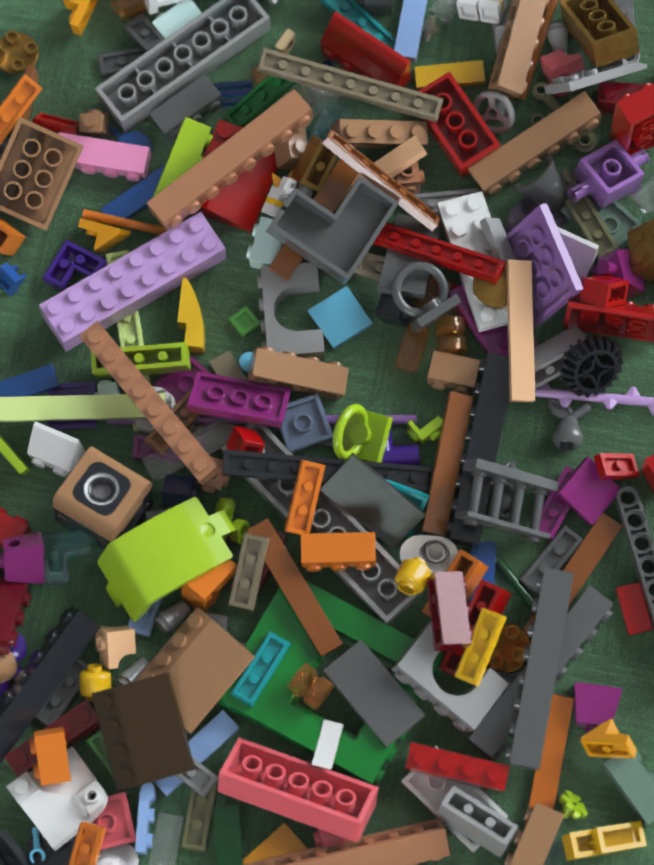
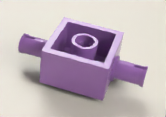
[567,140,649,209]

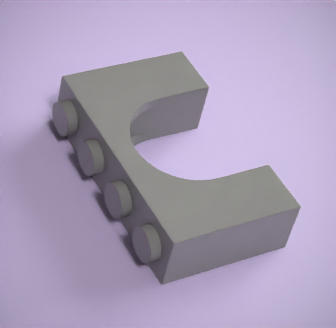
[257,263,325,359]
[391,621,509,733]

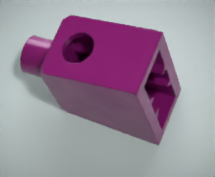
[597,250,646,300]
[0,532,45,584]
[573,682,622,734]

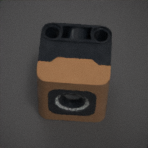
[52,446,154,550]

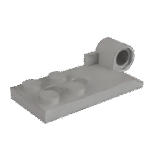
[544,53,647,95]

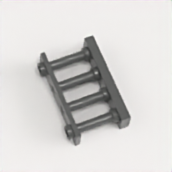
[455,458,559,543]

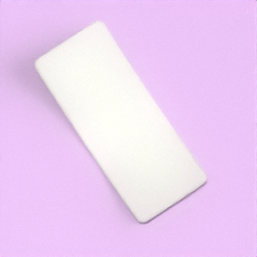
[312,720,343,769]

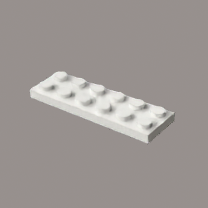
[437,191,508,332]

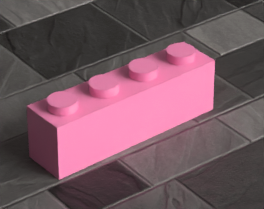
[59,132,152,182]

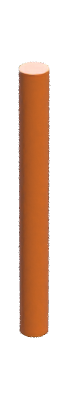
[82,209,170,235]

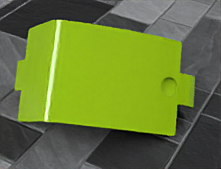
[97,497,237,622]

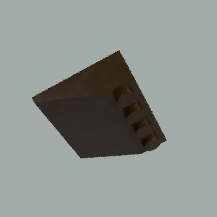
[91,672,195,791]

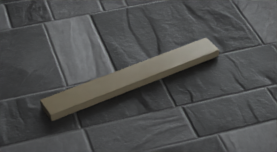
[257,47,443,123]

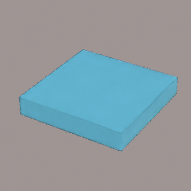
[307,286,373,350]

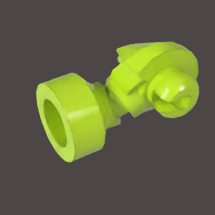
[215,498,250,544]

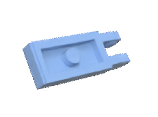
[135,783,157,855]

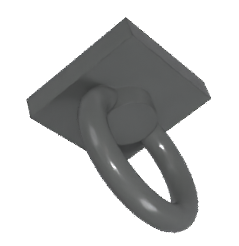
[392,262,461,333]

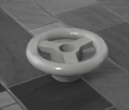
[473,90,515,134]

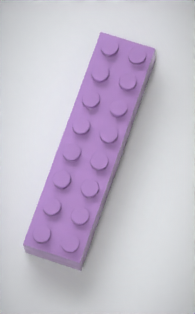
[39,212,226,352]

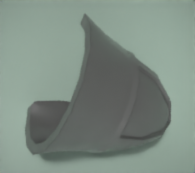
[514,156,565,209]

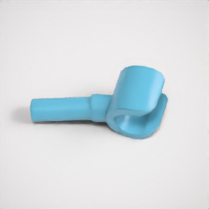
[29,827,46,863]

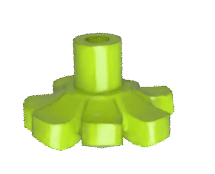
[559,790,588,819]

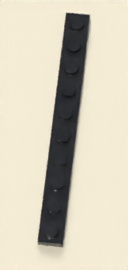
[222,450,462,494]

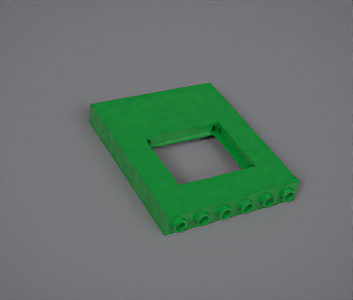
[217,580,444,785]

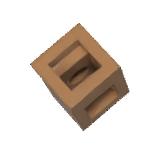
[79,110,110,136]

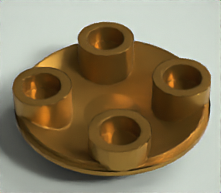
[0,30,39,74]
[473,267,507,309]
[488,624,530,673]

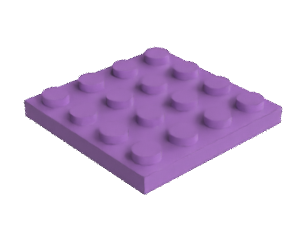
[506,204,584,330]

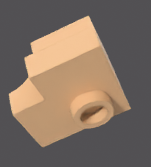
[95,625,136,669]

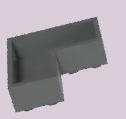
[265,176,399,285]

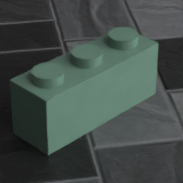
[601,752,654,827]

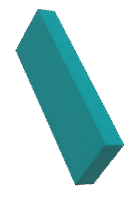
[231,631,291,708]

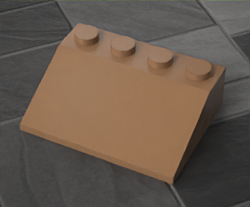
[0,117,84,231]
[135,607,255,733]

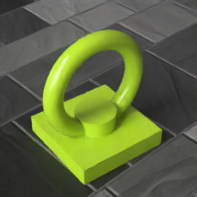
[333,404,393,463]

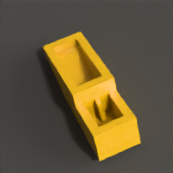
[177,278,206,354]
[562,821,647,861]

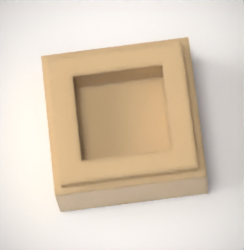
[275,29,296,54]

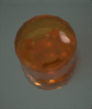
[434,316,468,356]
[287,663,334,710]

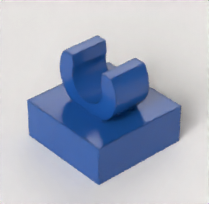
[0,263,26,296]

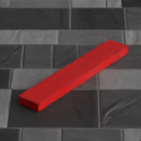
[373,223,506,284]

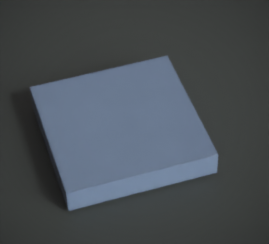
[280,393,333,453]

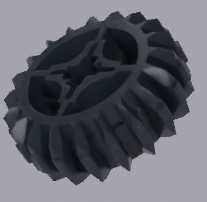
[559,334,624,398]

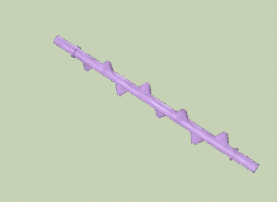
[535,382,654,416]

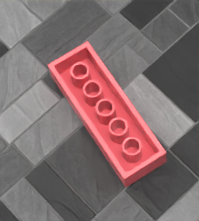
[218,738,378,843]

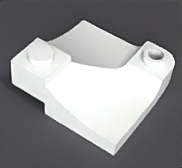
[7,747,108,851]

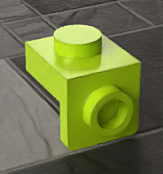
[406,416,443,446]

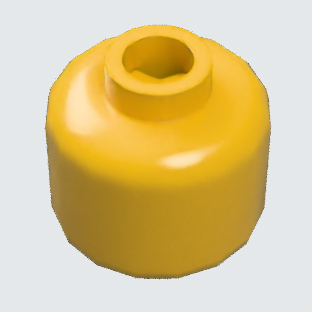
[395,557,431,596]
[79,663,111,702]

